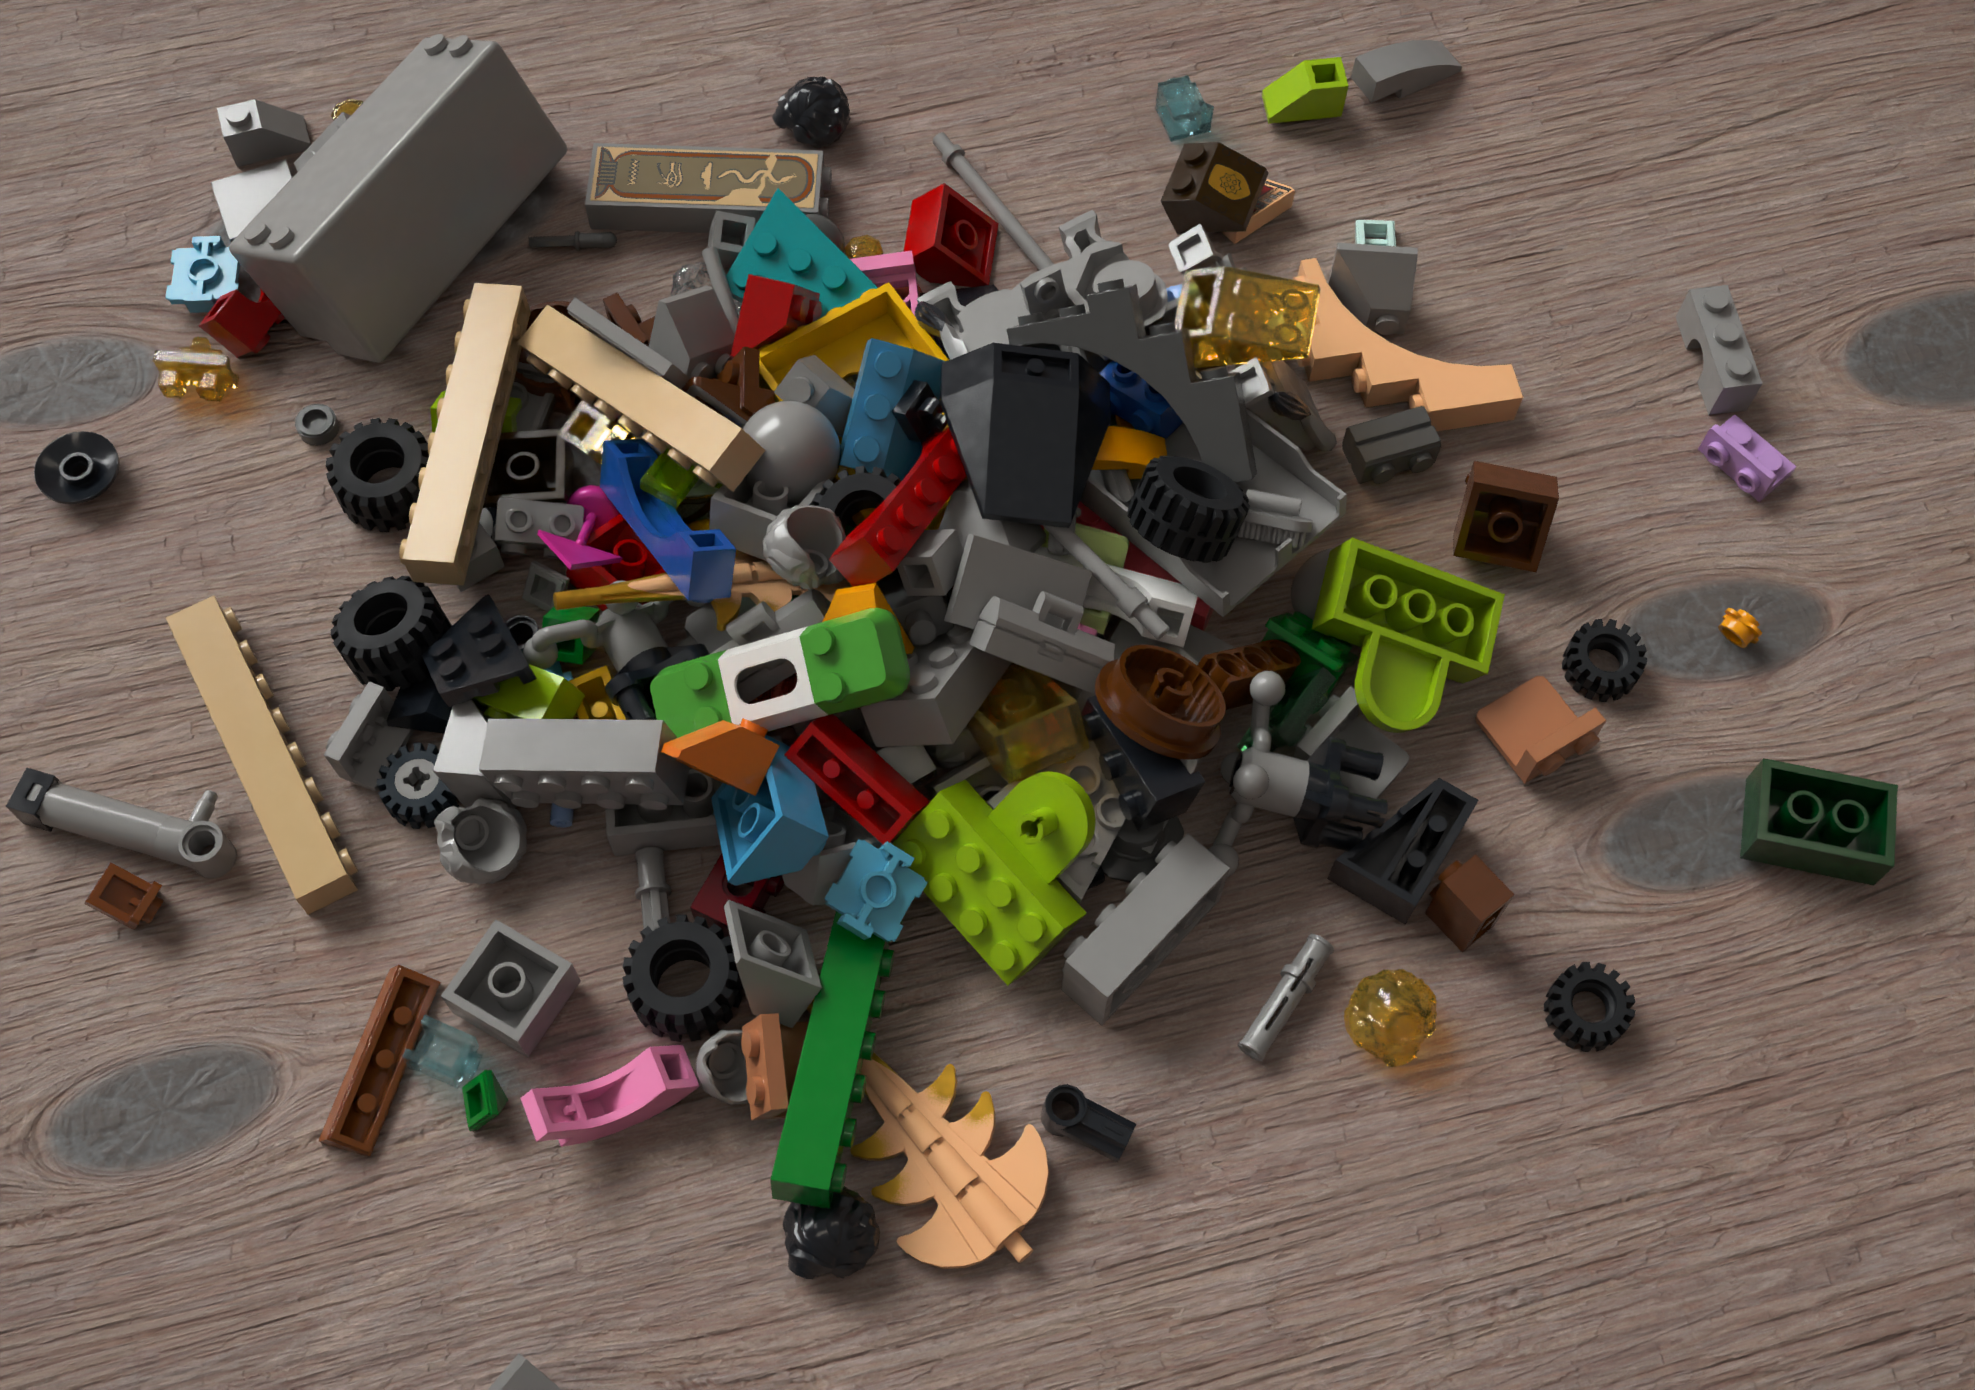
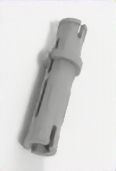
[1238,933,1334,1062]

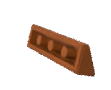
[319,965,441,1157]

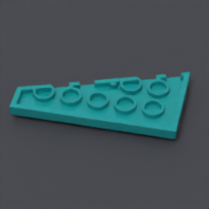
[726,188,948,358]

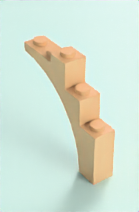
[1292,258,1523,431]

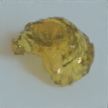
[1344,969,1437,1067]

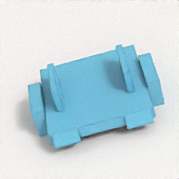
[165,236,240,313]
[824,839,928,942]

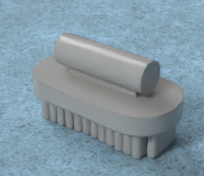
[1237,489,1313,548]

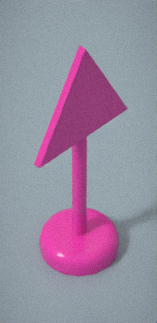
[537,485,623,570]

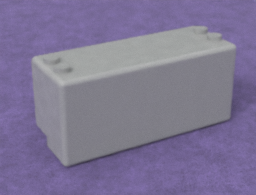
[229,34,567,363]

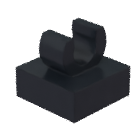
[892,380,947,443]

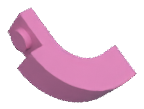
[520,1045,700,1147]

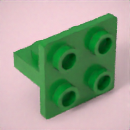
[1261,611,1359,705]

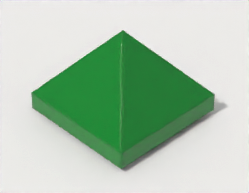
[462,1070,508,1131]

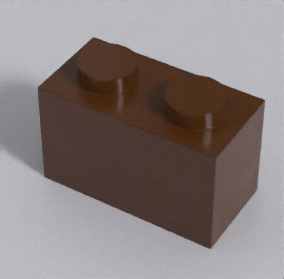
[1425,854,1515,953]

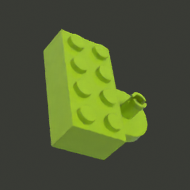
[1311,537,1505,733]
[892,771,1096,986]

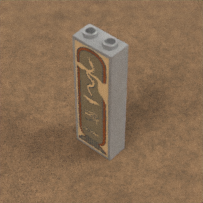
[585,143,832,233]

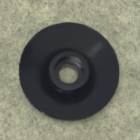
[34,431,120,504]

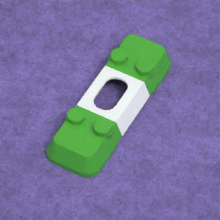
[650,608,910,738]

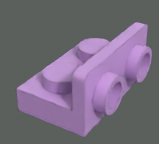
[1698,414,1796,502]

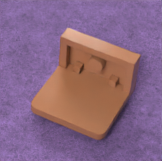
[1475,676,1606,784]
[741,1013,809,1120]

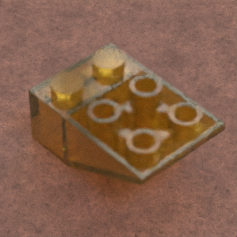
[1174,266,1321,368]

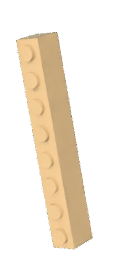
[399,283,531,586]
[517,305,766,492]
[166,596,359,915]

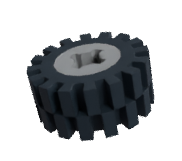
[377,743,459,829]

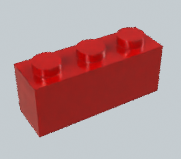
[784,714,930,844]

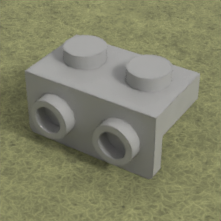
[492,498,584,559]
[324,682,415,791]

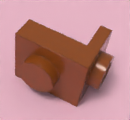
[85,862,164,930]

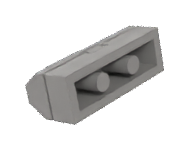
[709,589,831,703]
[969,591,1115,694]

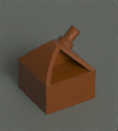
[1453,461,1559,573]

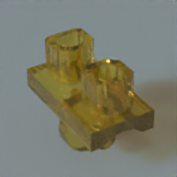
[153,337,240,402]

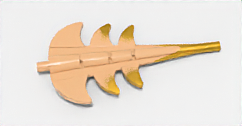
[553,550,853,631]
[807,999,1050,1269]

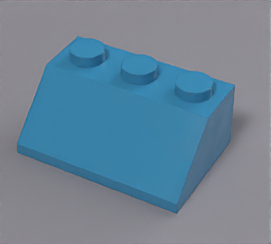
[839,338,946,481]
[711,735,829,885]

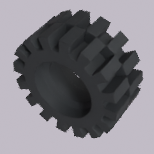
[1562,619,1647,702]
[1544,962,1636,1052]

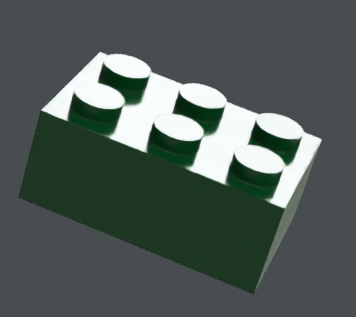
[1740,758,1898,886]

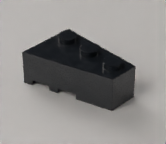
[1079,695,1206,832]
[1327,778,1479,925]

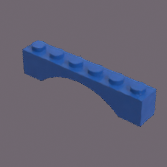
[600,439,736,603]

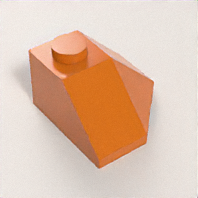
[660,718,780,796]

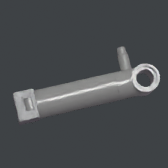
[6,768,237,878]

